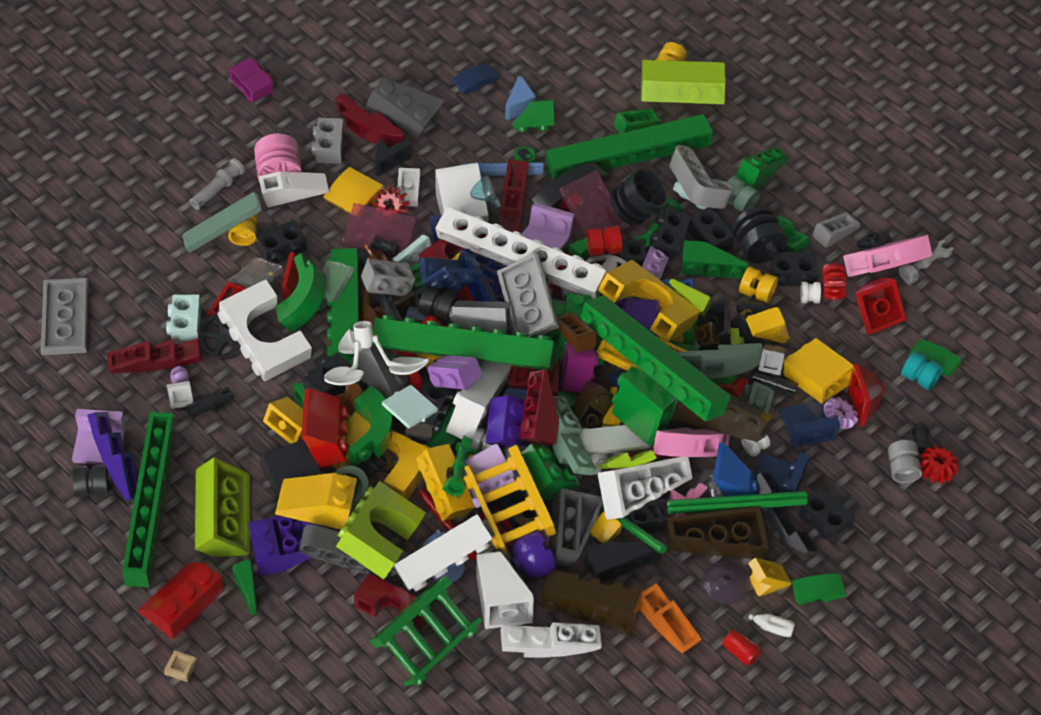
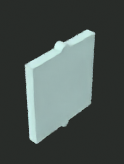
[382,385,438,428]

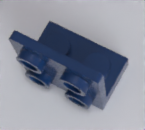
[419,257,482,290]
[780,401,840,448]
[754,452,809,492]

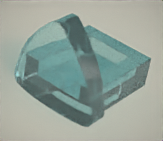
[470,176,501,209]

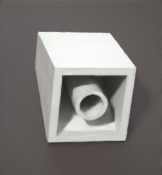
[436,163,488,223]
[476,551,534,629]

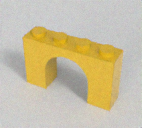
[598,260,701,343]
[330,412,429,500]

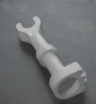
[898,240,954,286]

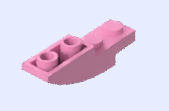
[843,234,933,277]
[653,427,731,457]

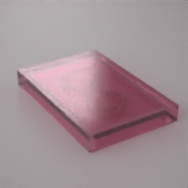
[559,170,626,238]
[342,203,416,257]

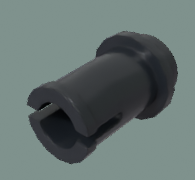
[370,236,400,258]
[736,300,765,315]
[911,423,930,454]

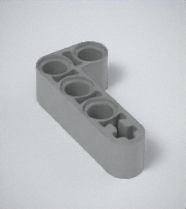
[669,145,733,209]

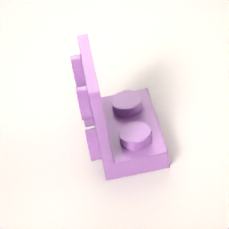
[522,203,575,250]
[72,409,126,465]
[462,444,516,508]

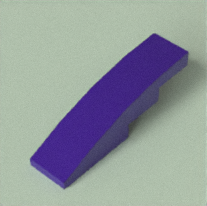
[87,412,138,501]

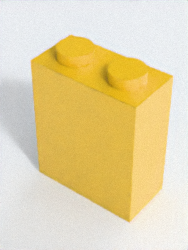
[784,338,853,404]

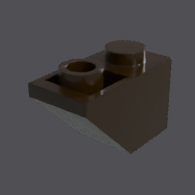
[575,381,614,429]

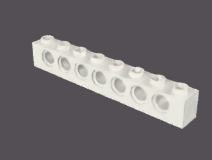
[435,207,607,299]

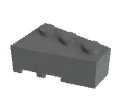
[366,77,445,139]
[351,346,410,424]
[549,488,603,568]

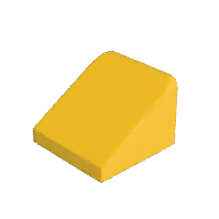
[590,511,622,544]

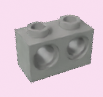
[312,118,344,164]
[361,259,415,296]

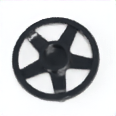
[199,312,249,359]

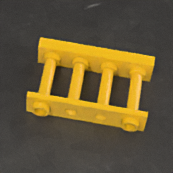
[463,445,556,556]

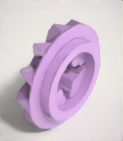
[823,397,858,429]

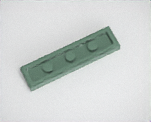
[182,192,262,253]

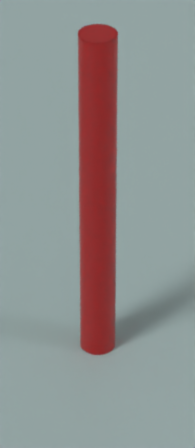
[417,488,478,561]

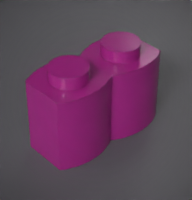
[229,57,274,103]

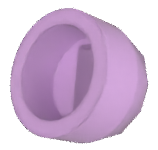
[170,366,189,384]

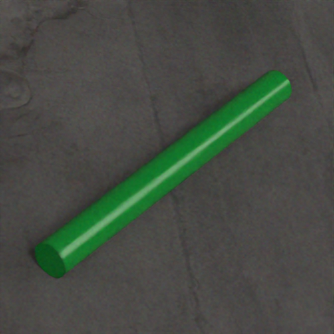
[600,504,667,554]

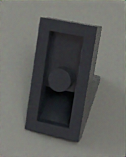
[374,139,412,177]

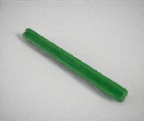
[667,491,808,514]

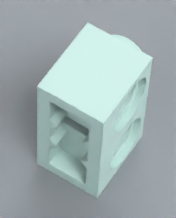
[166,295,201,344]

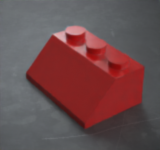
[302,388,351,468]
[138,562,224,640]

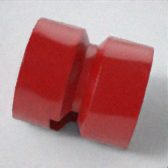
[586,226,622,257]

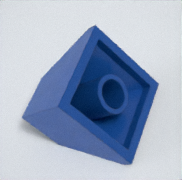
[713,442,759,496]

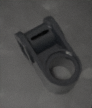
[629,499,673,535]

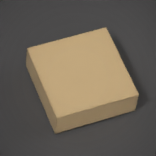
[164,650,198,682]

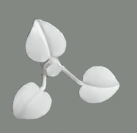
[324,321,429,385]

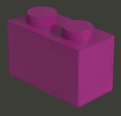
[559,342,598,392]

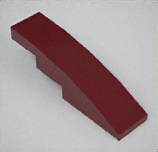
[498,159,529,233]
[108,338,202,373]

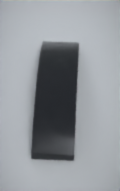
[531,162,611,209]
[757,472,818,554]

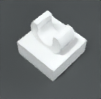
[167,381,193,409]

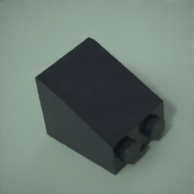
[259,439,321,501]

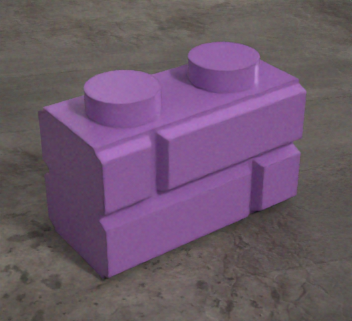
[428,355,483,390]

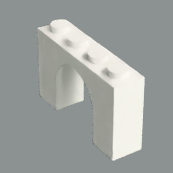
[218,279,312,382]

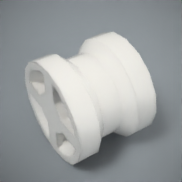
[800,282,821,304]
[741,435,770,457]

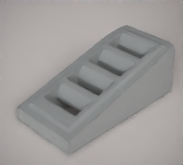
[813,212,861,248]

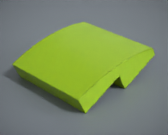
[598,450,656,470]

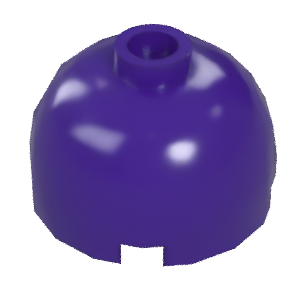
[510,530,555,578]

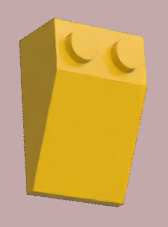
[275,473,357,530]

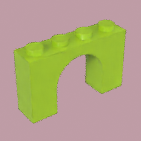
[336,481,426,579]

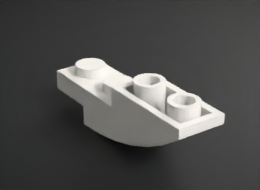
[501,623,602,658]

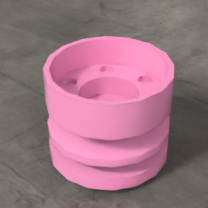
[254,133,302,183]

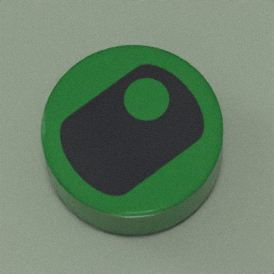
[514,147,535,162]

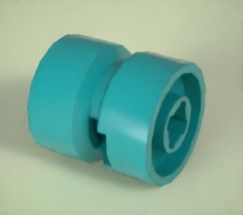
[901,350,944,391]

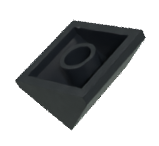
[697,297,731,345]

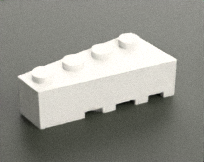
[446,361,512,439]
[576,424,654,479]
[598,457,692,520]
[394,515,492,592]

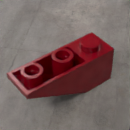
[519,369,559,446]

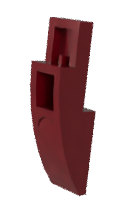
[336,93,405,148]

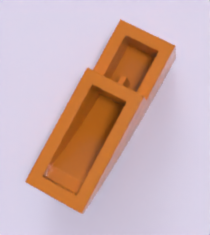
[641,583,702,654]

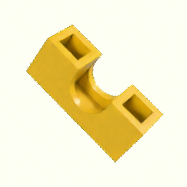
[416,444,475,522]

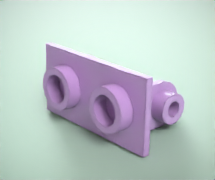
[642,246,669,280]

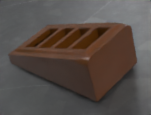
[557,312,596,353]

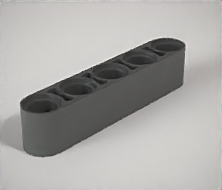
[300,525,410,584]

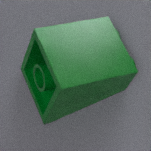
[612,366,678,447]

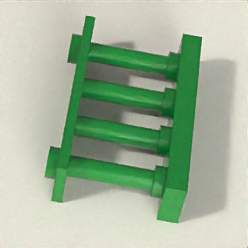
[369,576,483,686]

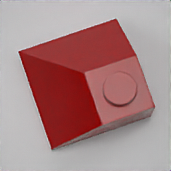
[855,277,907,335]
[847,364,885,427]

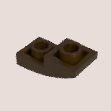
[693,322,721,351]

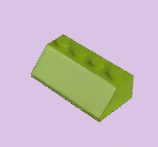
[641,60,725,104]
[195,458,250,557]

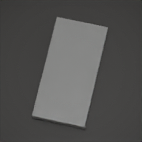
[497,252,560,338]
[41,278,89,355]

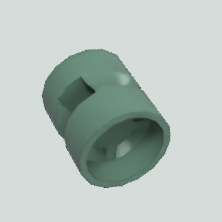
[727,176,760,213]

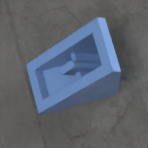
[505,76,536,120]

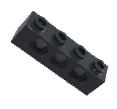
[405,359,456,442]

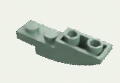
[677,343,762,379]
[552,396,597,476]

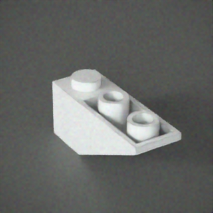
[259,171,329,208]

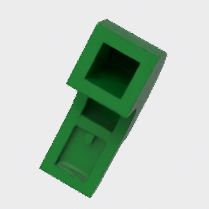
[275,253,326,333]
[348,386,392,466]

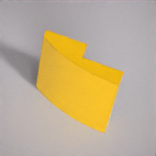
[323,167,384,219]

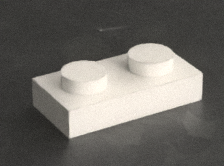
[397,168,420,207]

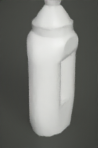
[749,614,795,637]

